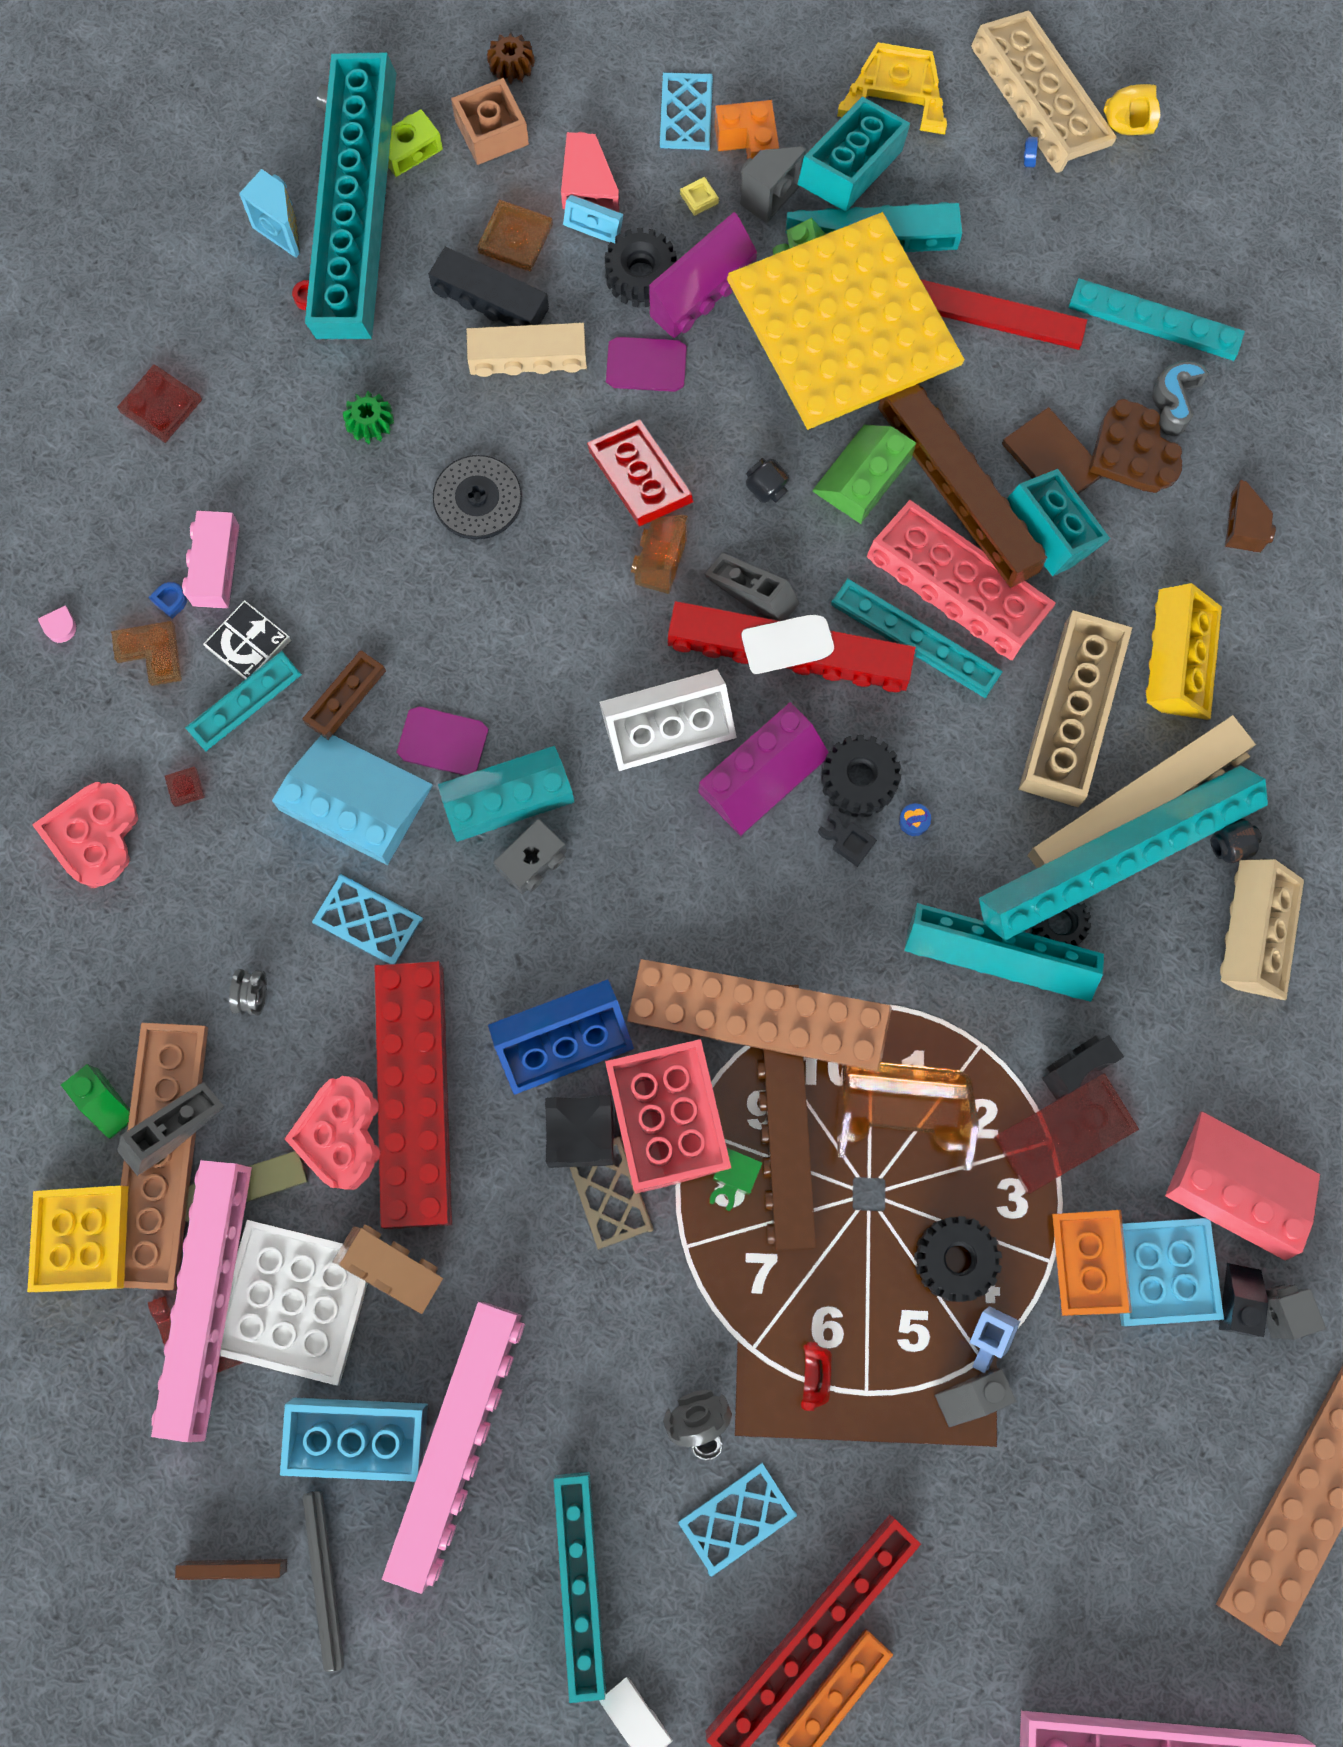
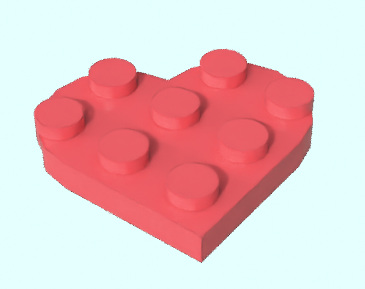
[32,782,138,888]
[285,1076,380,1190]

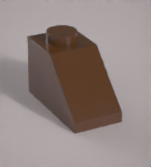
[1225,480,1276,553]

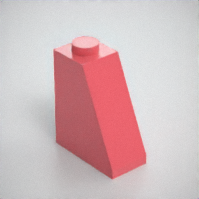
[561,132,619,212]

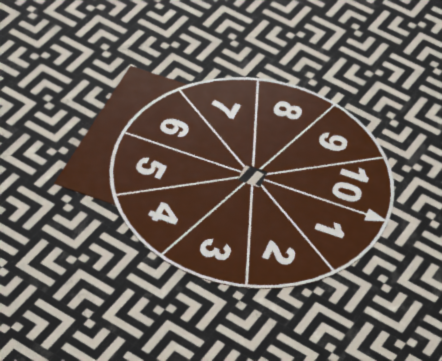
[675,1004,1063,1447]

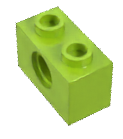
[388,109,443,177]

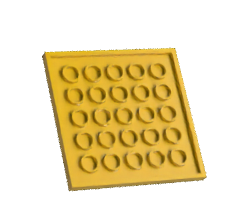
[727,212,965,430]

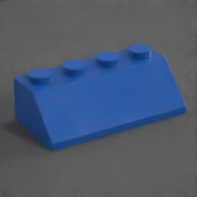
[488,979,634,1095]

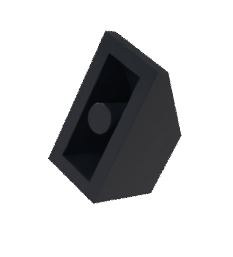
[1219,1263,1268,1337]

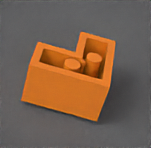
[715,100,779,159]

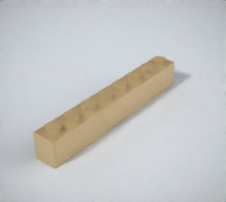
[1028,715,1256,868]

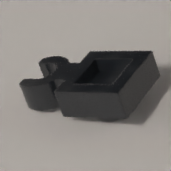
[818,814,877,867]

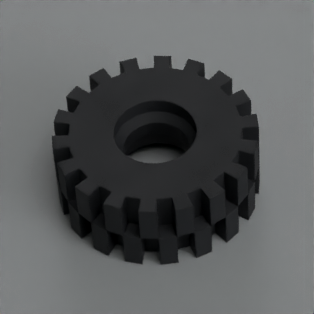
[605,228,677,307]
[821,734,901,817]
[914,1216,1002,1302]

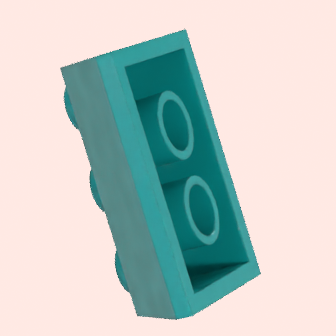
[1007,469,1111,576]

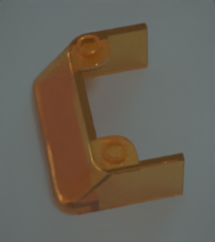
[837,1063,979,1171]

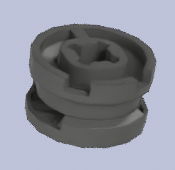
[229,969,267,1016]

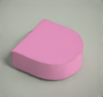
[38,605,76,643]

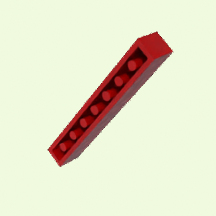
[668,601,916,693]
[705,1514,921,1747]

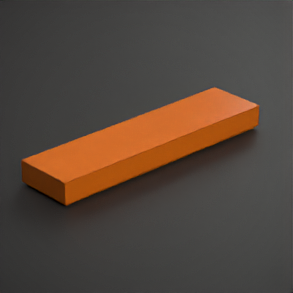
[776,1629,893,1747]

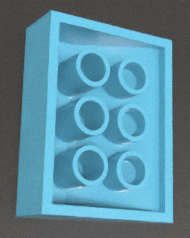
[272,735,433,865]

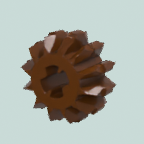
[487,32,535,84]

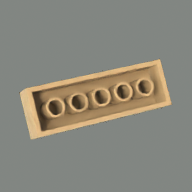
[1019,610,1132,807]

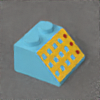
[239,169,300,257]

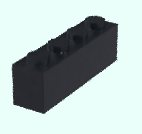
[428,246,549,326]

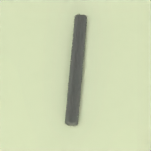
[302,1491,344,1672]

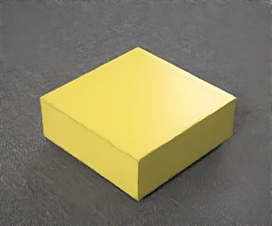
[680,177,719,216]

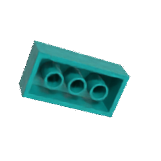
[797,97,910,212]

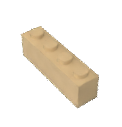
[467,323,587,377]

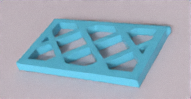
[660,72,713,151]
[312,874,423,964]
[678,1463,797,1577]

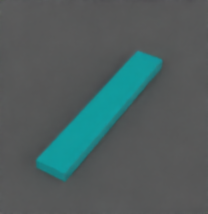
[831,578,1003,699]

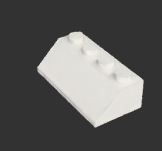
[599,669,737,771]

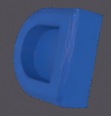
[148,582,187,619]

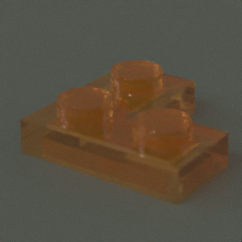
[111,621,182,686]

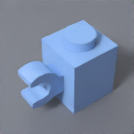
[970,1306,1021,1373]

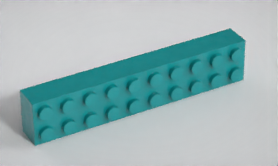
[305,52,397,339]

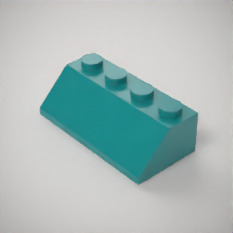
[438,746,575,842]

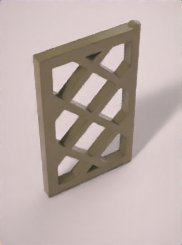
[570,1135,654,1250]

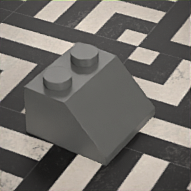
[740,146,806,223]

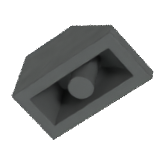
[934,1368,1017,1427]

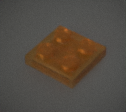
[477,199,553,272]

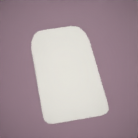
[742,615,834,674]

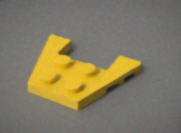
[837,42,947,135]

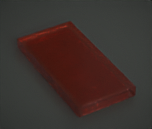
[994,1073,1139,1194]

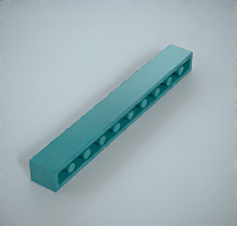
[979,765,1268,940]

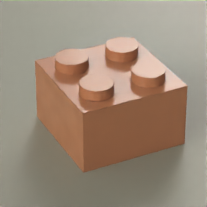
[451,78,529,165]

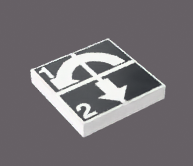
[203,600,291,679]

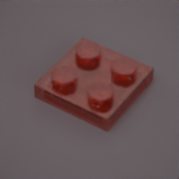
[117,364,202,443]

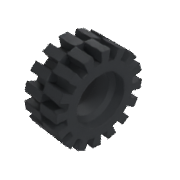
[1031,903,1091,946]

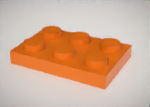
[1052,1210,1132,1316]

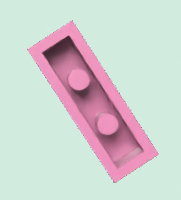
[182,511,239,608]

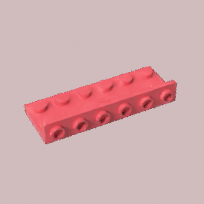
[867,500,1056,660]

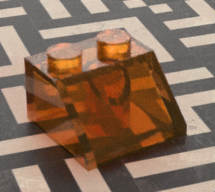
[631,514,688,594]

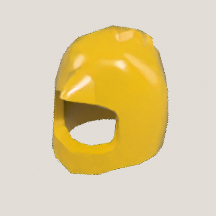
[1104,84,1160,135]

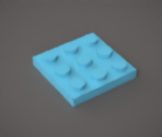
[1120,1218,1224,1326]

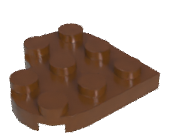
[1089,399,1182,493]

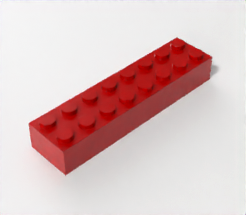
[375,961,452,1229]

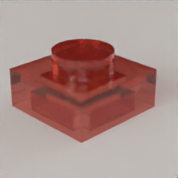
[164,767,205,807]

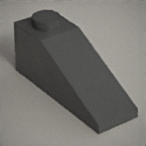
[704,552,800,621]
[117,1082,224,1176]

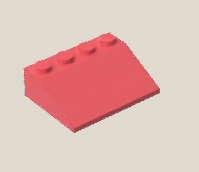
[605,1039,731,1194]
[1165,1112,1320,1261]

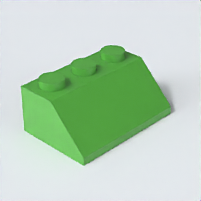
[813,425,916,524]

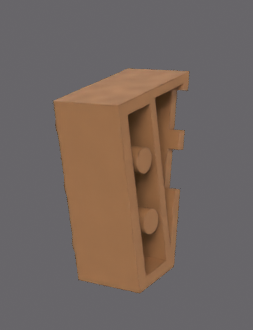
[332,1224,443,1314]

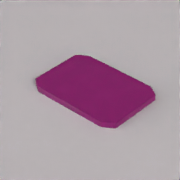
[606,337,687,392]
[396,706,489,776]

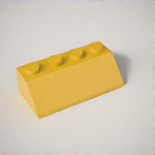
[1146,583,1222,720]

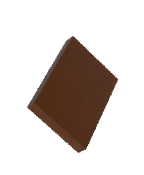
[1002,407,1103,495]

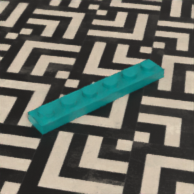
[1068,278,1245,361]

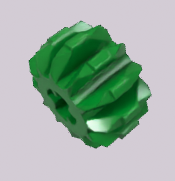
[343,391,394,444]

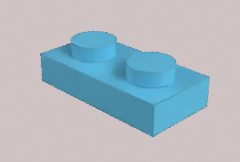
[563,195,623,244]

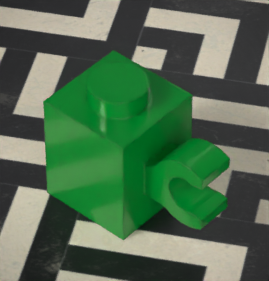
[709,1148,762,1212]

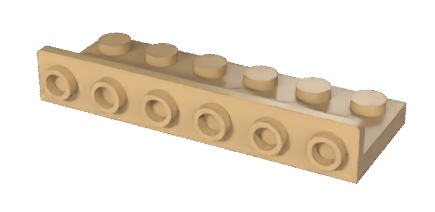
[971,10,1117,173]

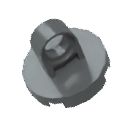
[663,1390,732,1460]

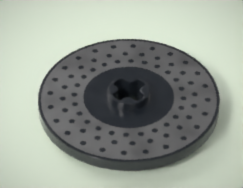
[433,455,522,540]

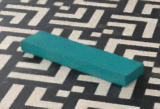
[185,651,302,752]

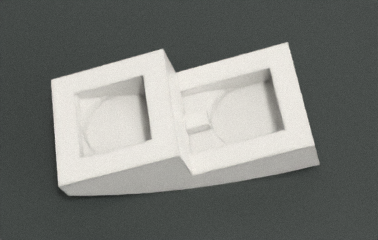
[599,1677,673,1747]

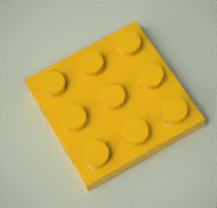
[27,1186,129,1293]

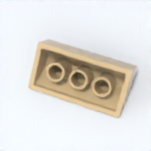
[1220,859,1304,1000]

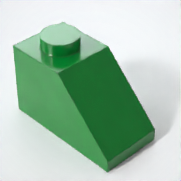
[61,1064,130,1139]

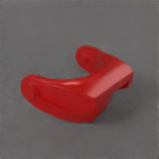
[801,1342,832,1411]

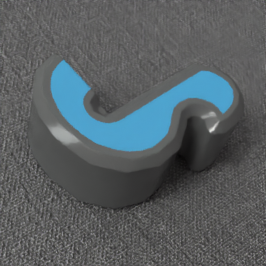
[1152,361,1209,436]

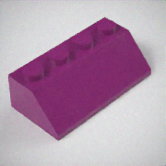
[649,212,757,338]
[698,702,829,836]

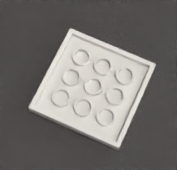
[220,1220,368,1386]

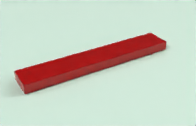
[920,279,1087,350]

